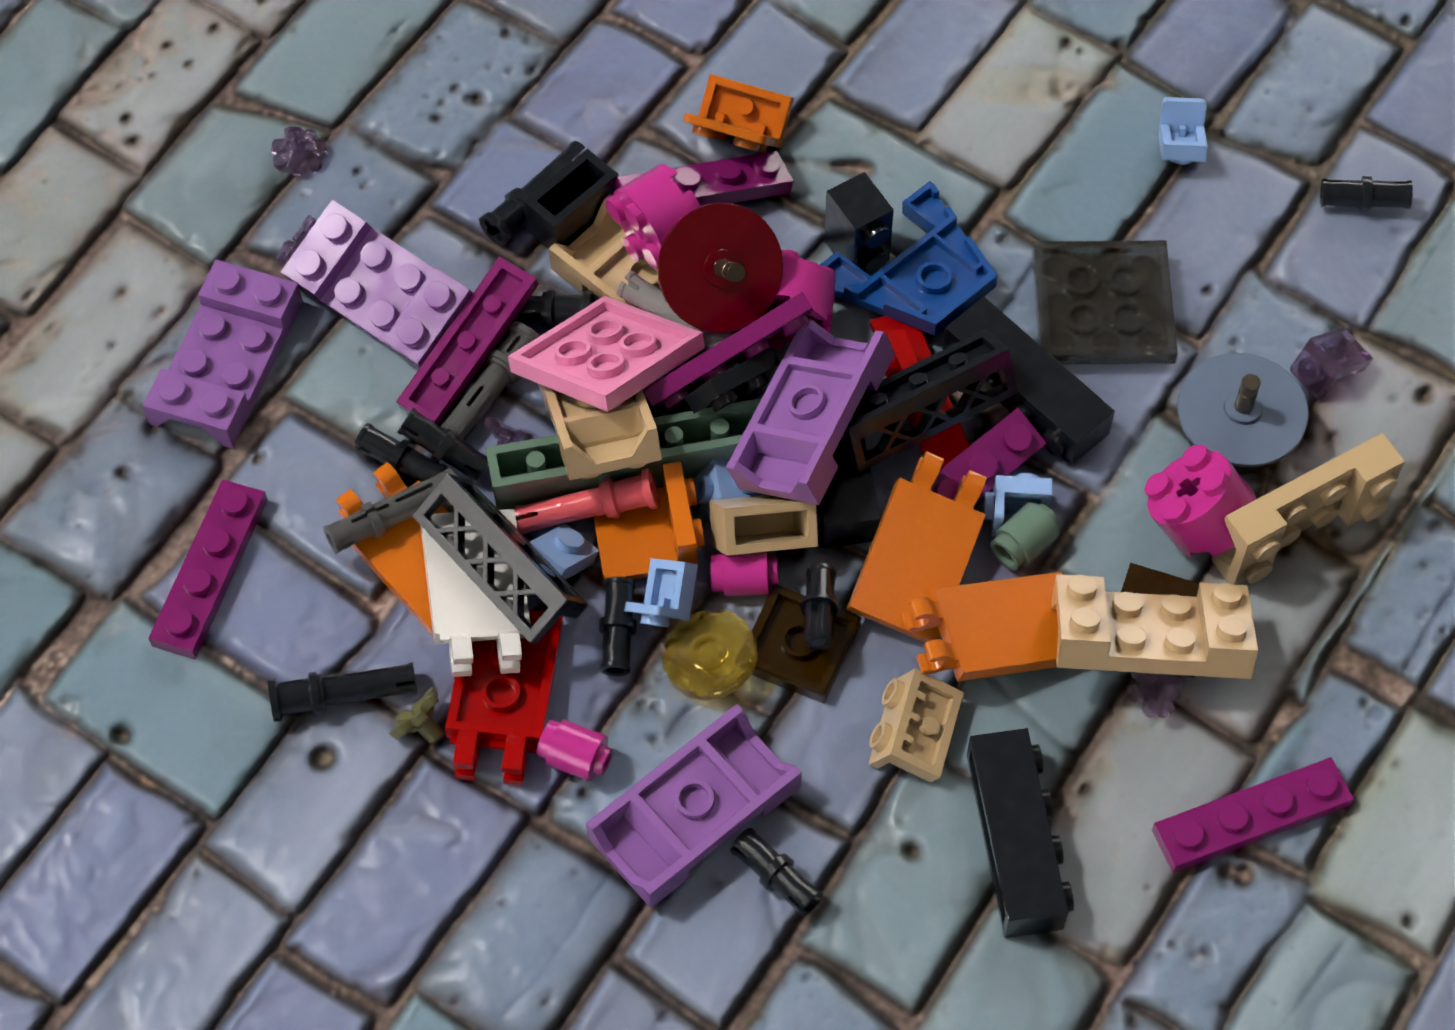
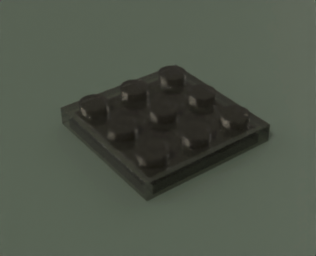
[1032,240,1178,365]

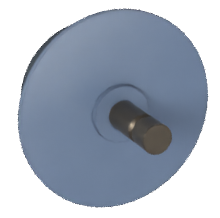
[1177,353,1308,474]

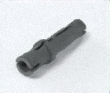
[323,468,456,554]

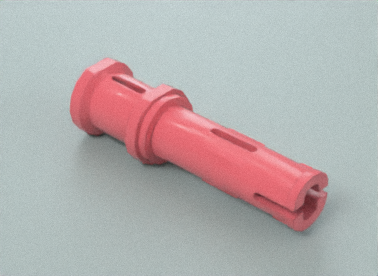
[515,468,660,535]

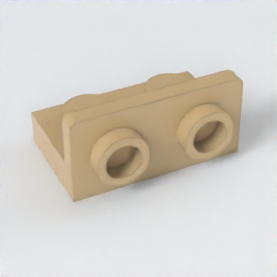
[868,668,964,783]

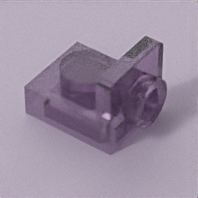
[1290,327,1373,399]

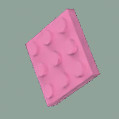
[508,296,705,412]

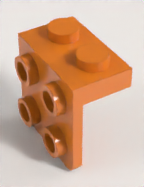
[683,74,794,153]
[593,462,705,580]

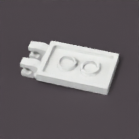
[420,509,531,677]

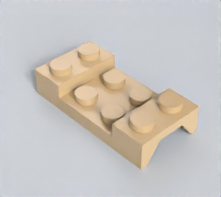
[549,194,699,368]
[539,384,662,481]
[1211,432,1405,585]
[1051,574,1258,679]

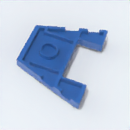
[820,181,998,336]

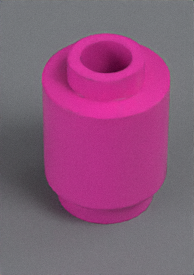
[711,551,779,596]
[537,719,613,782]

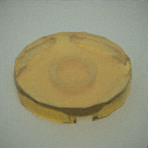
[662,610,758,701]

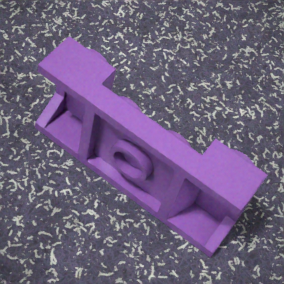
[281,200,473,368]
[142,259,303,449]
[726,319,895,505]
[586,704,802,908]

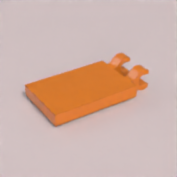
[846,451,987,643]
[335,462,449,637]
[901,572,1062,682]

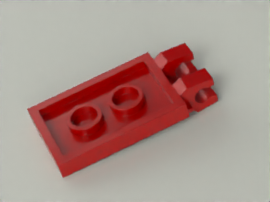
[445,610,564,786]

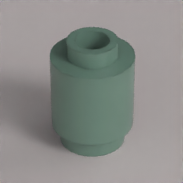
[990,502,1060,570]

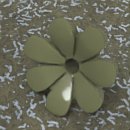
[389,687,443,743]

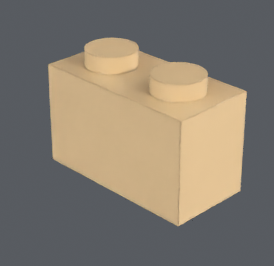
[709,495,818,556]

